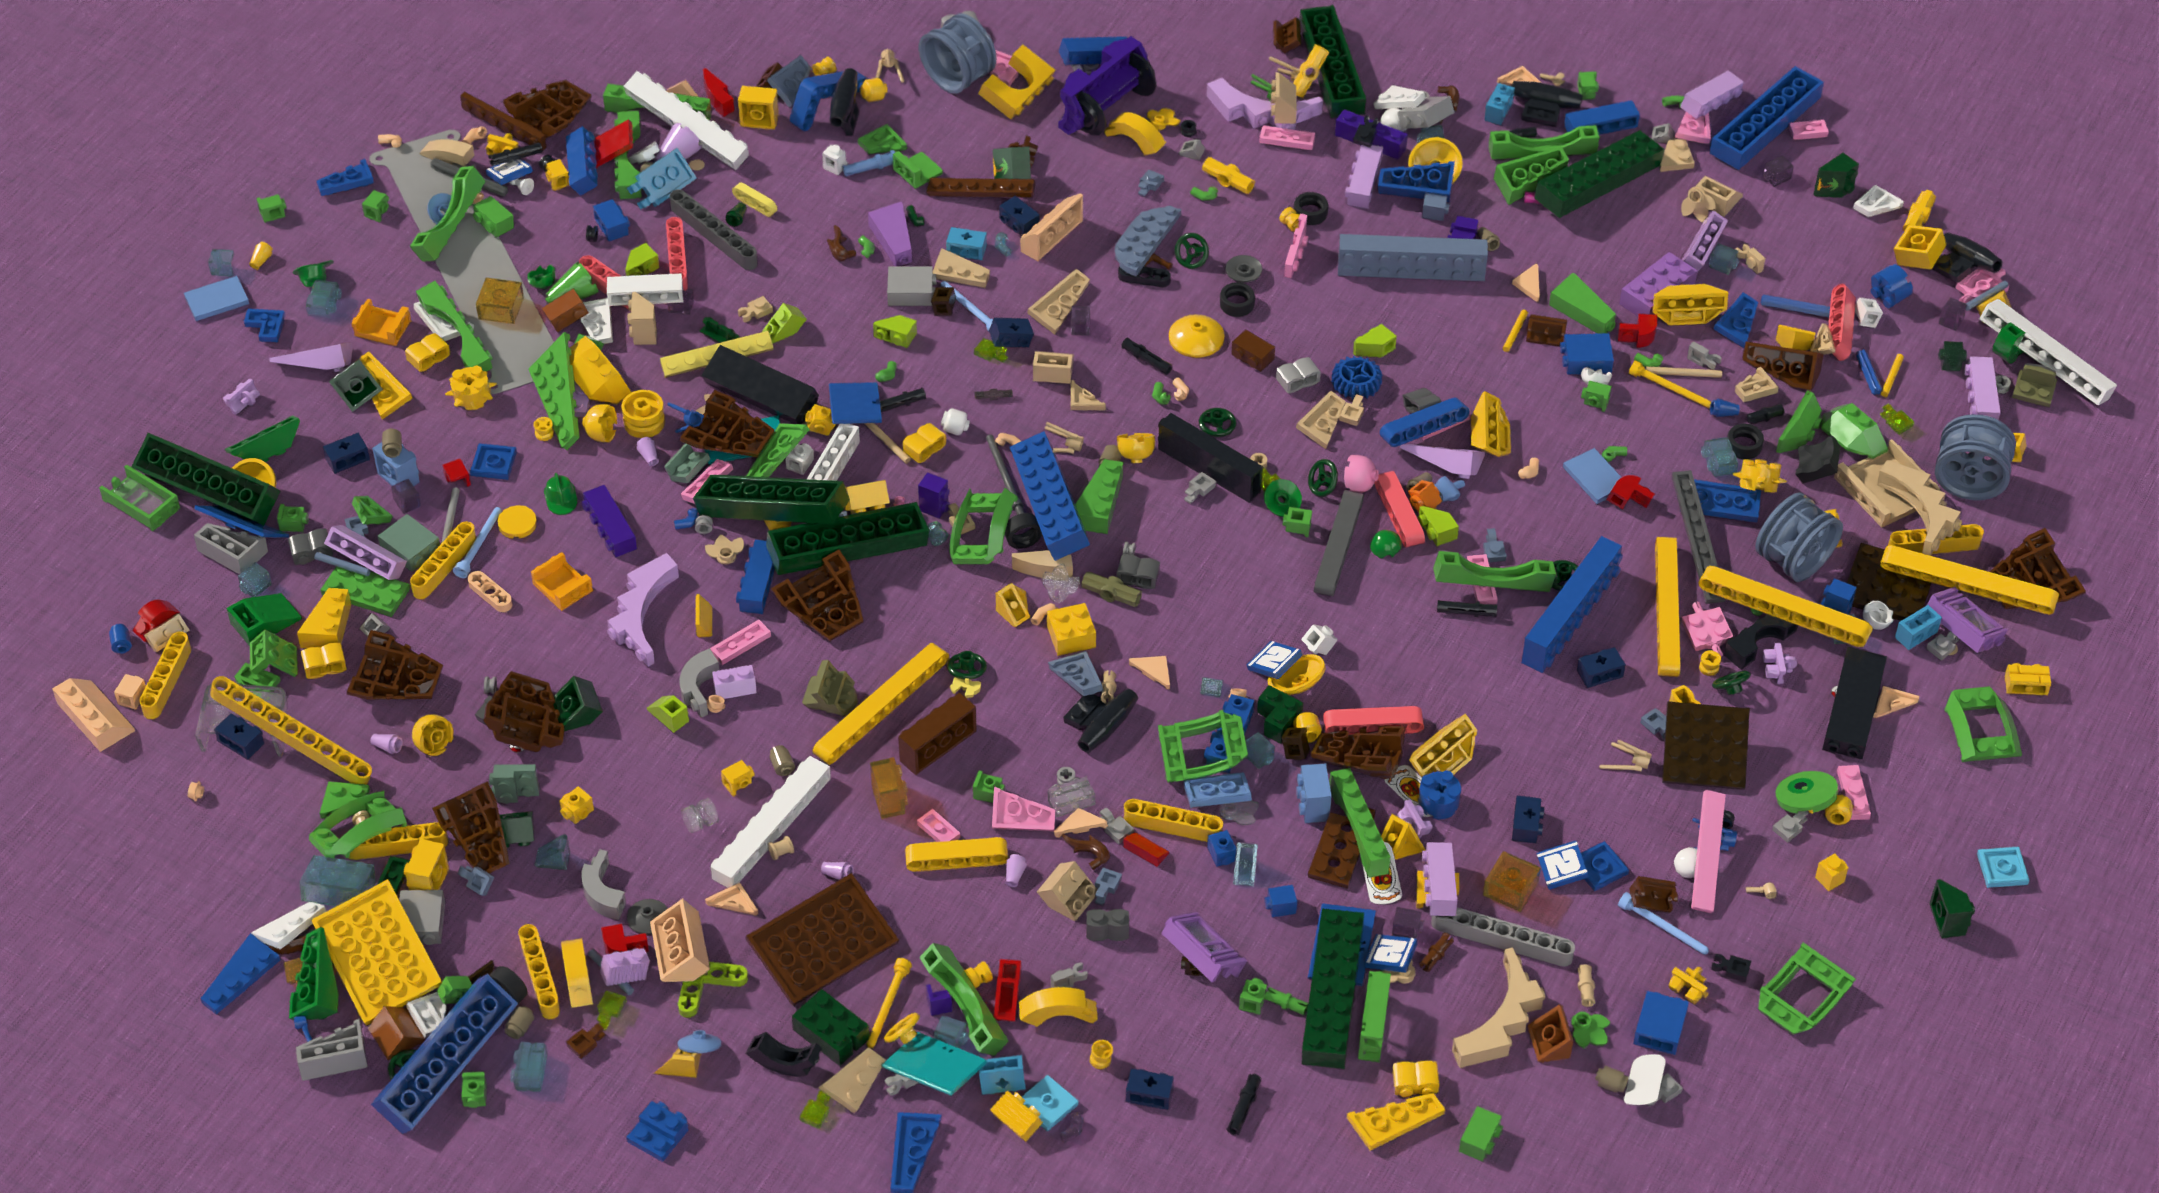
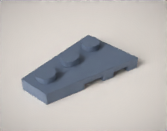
[767,55,812,108]
[1048,651,1103,696]

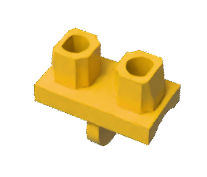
[486,133,519,155]
[1668,966,1709,1005]

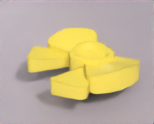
[950,677,981,698]

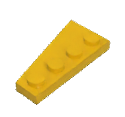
[354,351,413,420]
[1347,1093,1445,1151]

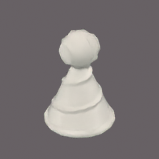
[509,178,534,195]

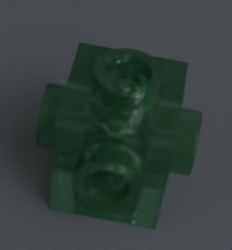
[1938,341,1967,371]

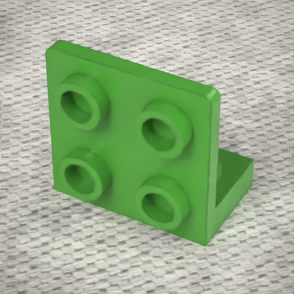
[893,151,943,189]
[250,630,298,677]

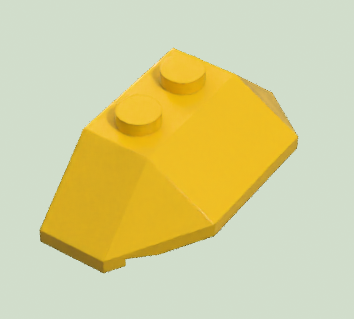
[1653,284,1728,326]
[569,336,632,404]
[1471,391,1511,457]
[1409,714,1477,777]

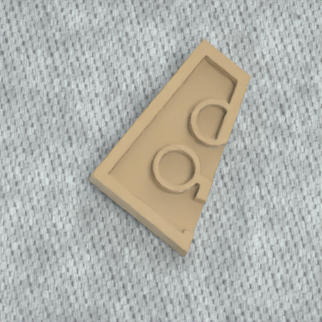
[933,248,990,288]
[1296,391,1346,449]
[819,1048,886,1113]

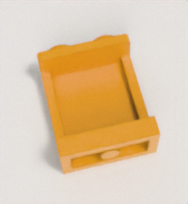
[352,299,411,346]
[531,552,593,611]

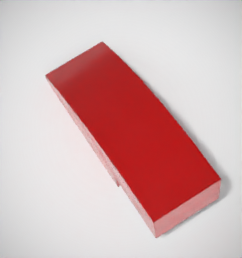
[703,68,735,117]
[994,959,1022,1022]

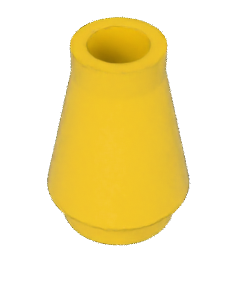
[249,242,273,270]

